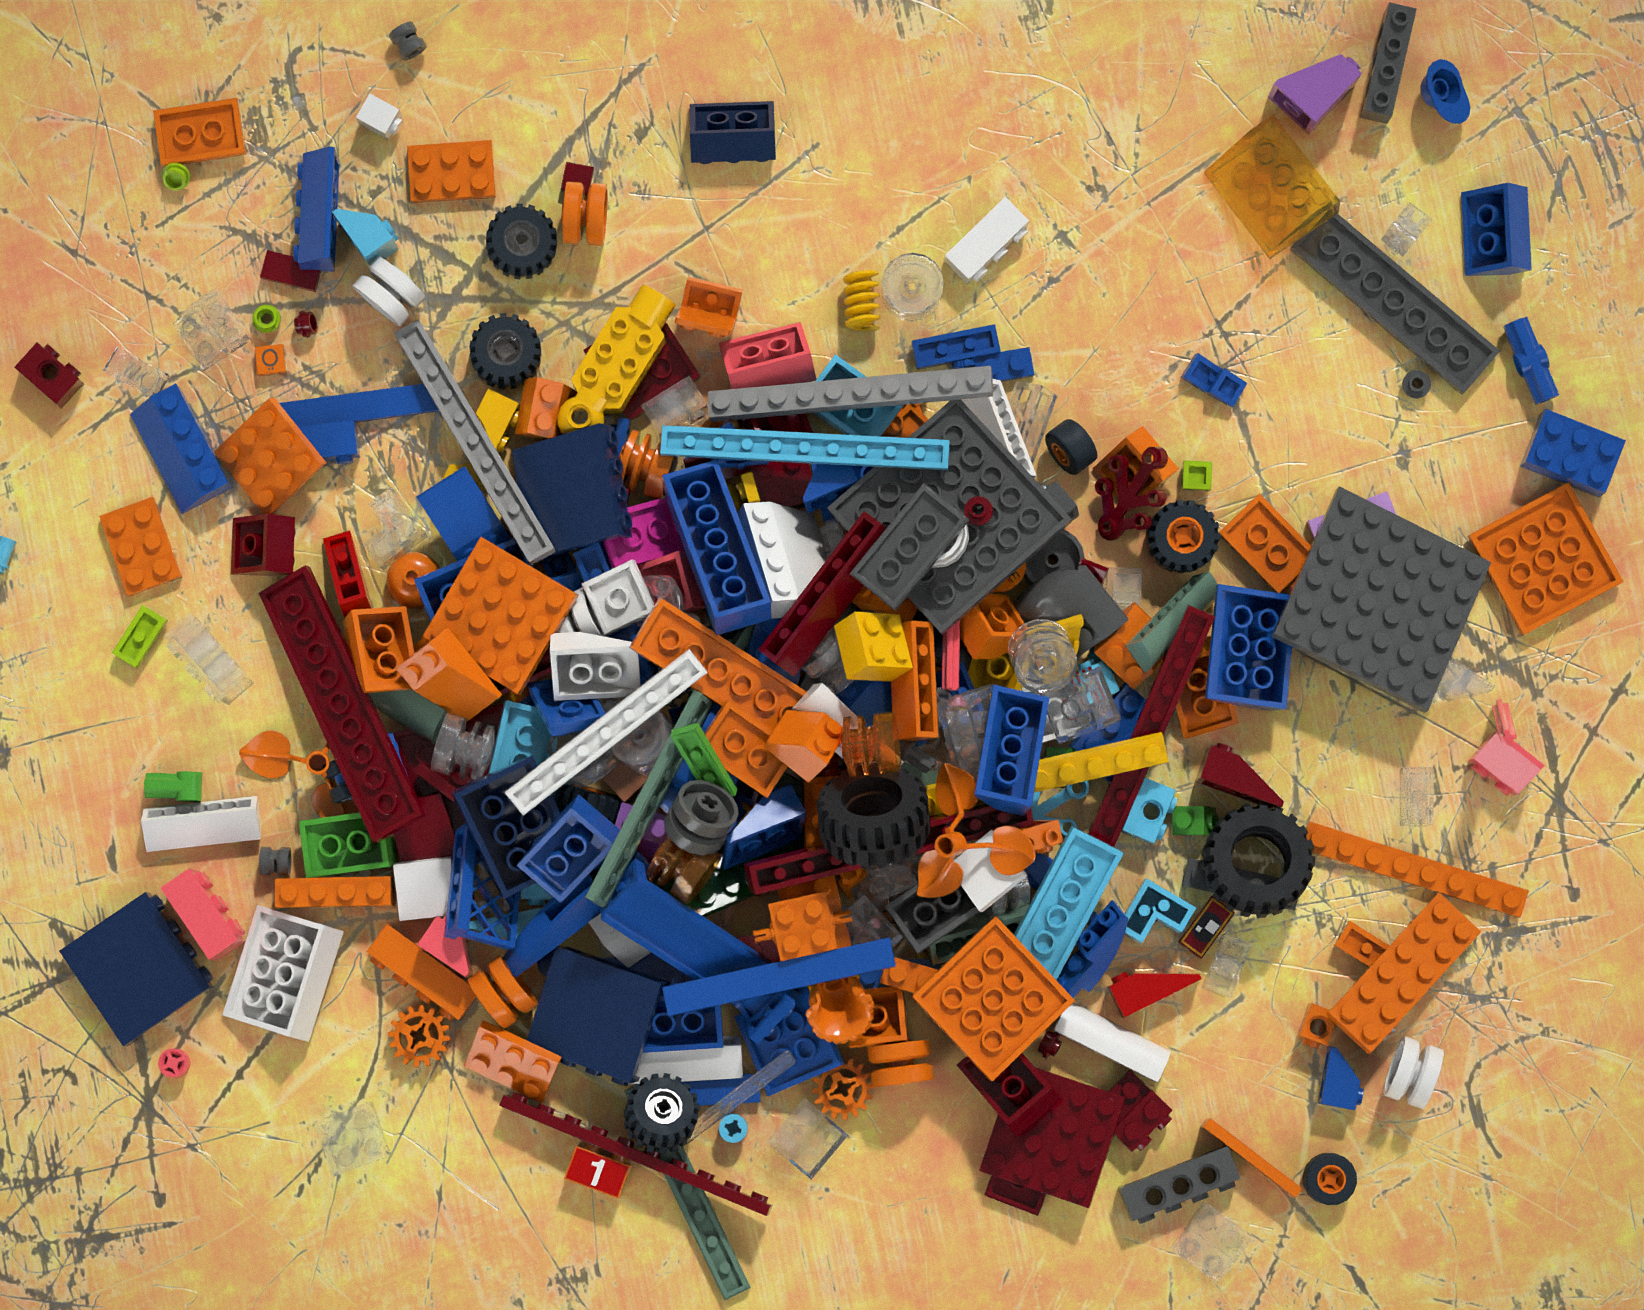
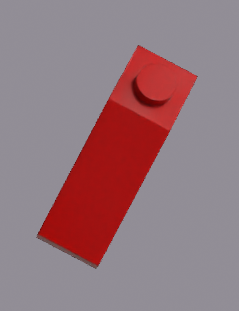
[323,530,372,618]
[1107,971,1202,1018]

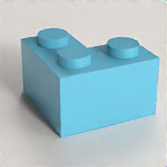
[1124,878,1196,944]

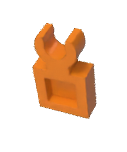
[837,868,872,900]

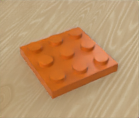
[214,397,326,514]

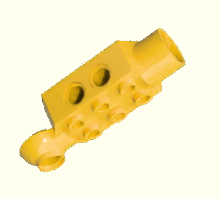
[557,284,676,434]

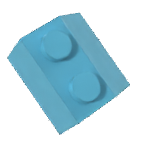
[332,209,399,266]

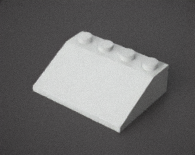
[738,502,828,619]
[222,905,344,1042]

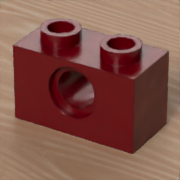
[14,342,84,409]

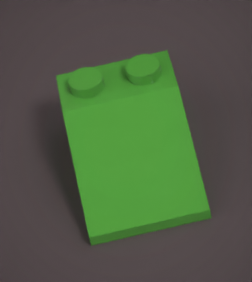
[299,813,398,878]

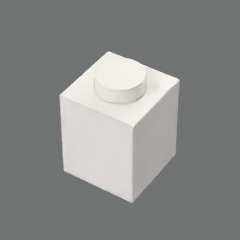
[356,94,403,140]

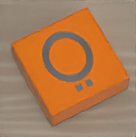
[255,344,287,376]

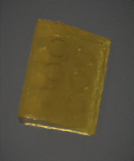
[1204,114,1340,259]

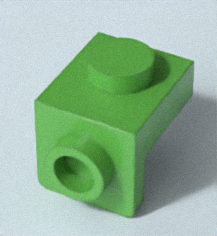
[1172,806,1219,836]

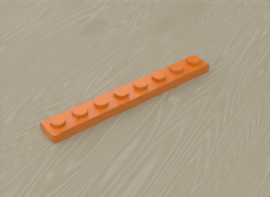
[1306,821,1529,918]

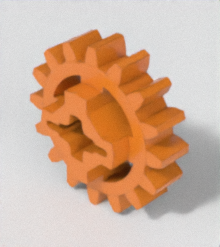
[388,1005,451,1068]
[811,1058,873,1120]

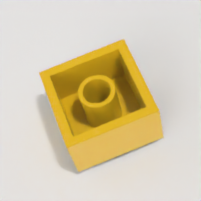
[834,612,913,682]

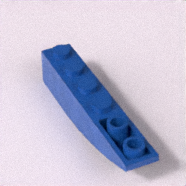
[503,848,655,977]

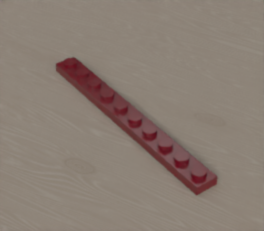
[1087,604,1215,847]
[499,1092,773,1216]

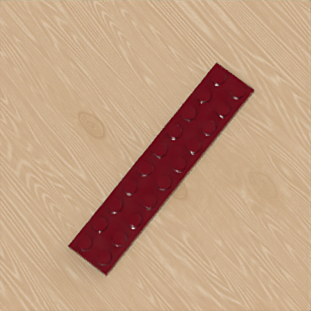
[259,565,426,843]

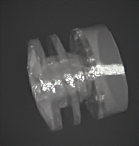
[431,713,496,782]

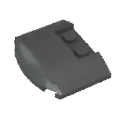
[1013,565,1129,681]

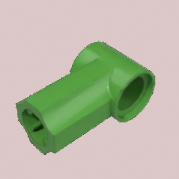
[144,771,202,802]

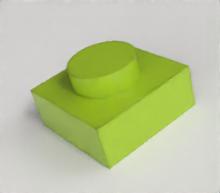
[1182,460,1212,491]

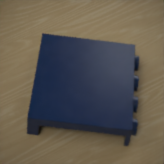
[512,423,632,563]
[59,892,214,1047]
[527,946,670,1086]

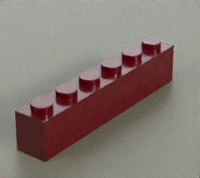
[759,511,886,677]

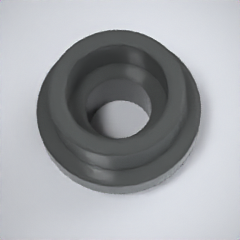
[1402,370,1431,399]

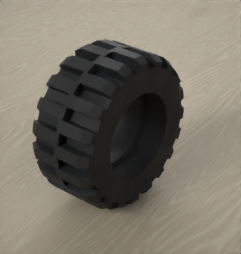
[817,763,931,868]
[1201,803,1315,918]

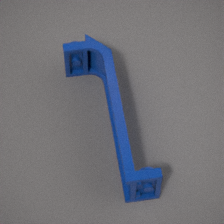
[600,858,801,1044]

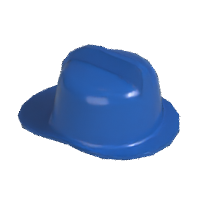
[1420,59,1471,124]

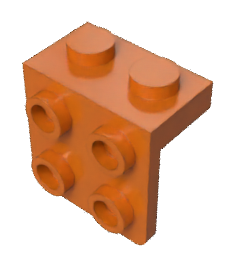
[675,277,743,338]

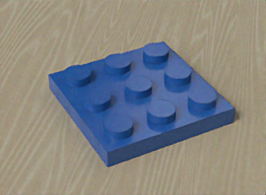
[735,987,845,1096]

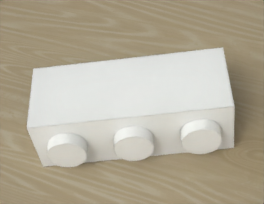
[944,197,1029,285]

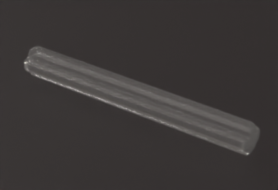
[685,1050,796,1145]

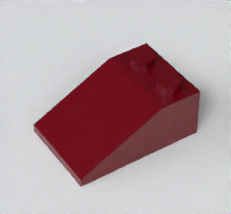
[1195,743,1284,809]
[957,1053,1061,1136]

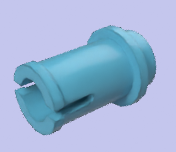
[0,536,16,574]

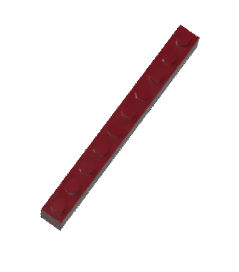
[744,804,1034,895]

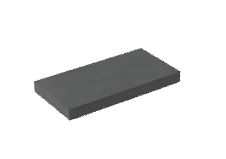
[850,483,970,611]

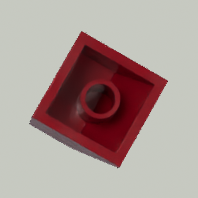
[231,513,296,576]

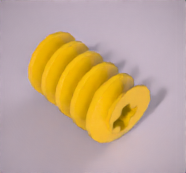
[843,270,881,332]

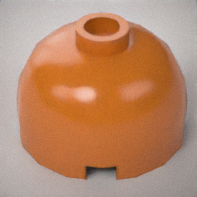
[387,552,440,609]

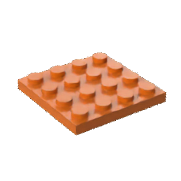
[1467,482,1624,636]
[423,537,579,695]
[911,916,1075,1081]

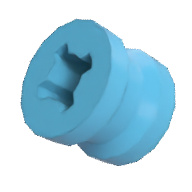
[719,1114,748,1143]

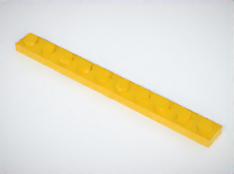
[925,732,1169,816]

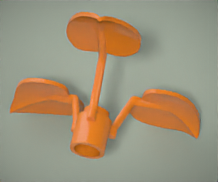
[239,730,358,818]
[917,763,1036,898]

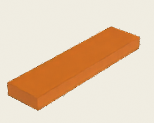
[1200,1118,1302,1198]

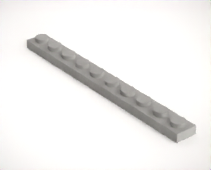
[394,319,556,566]
[708,366,993,422]

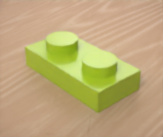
[112,605,168,669]

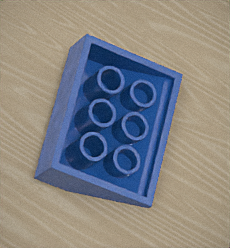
[1205,584,1292,711]

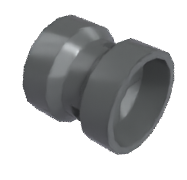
[389,21,427,61]
[259,847,292,876]

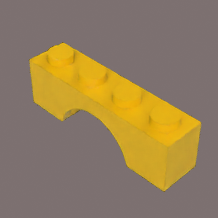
[442,388,520,494]

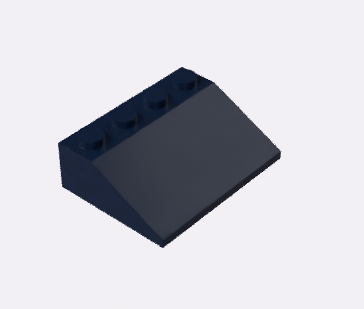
[450,755,560,899]

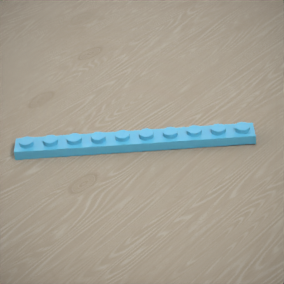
[660,425,950,471]

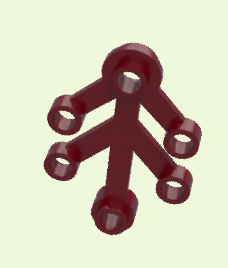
[1095,447,1168,541]

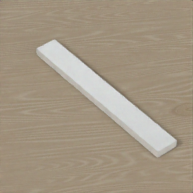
[505,649,707,815]

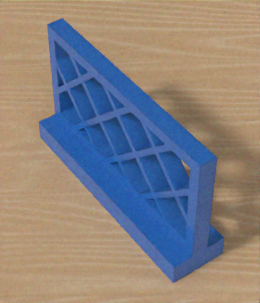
[444,824,520,951]

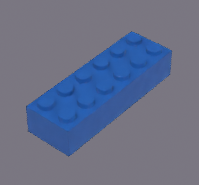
[662,460,771,635]

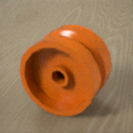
[561,181,608,246]
[467,955,538,1029]
[867,1039,935,1088]

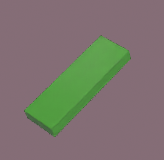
[670,723,737,797]

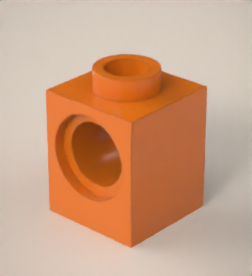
[1297,1003,1335,1049]

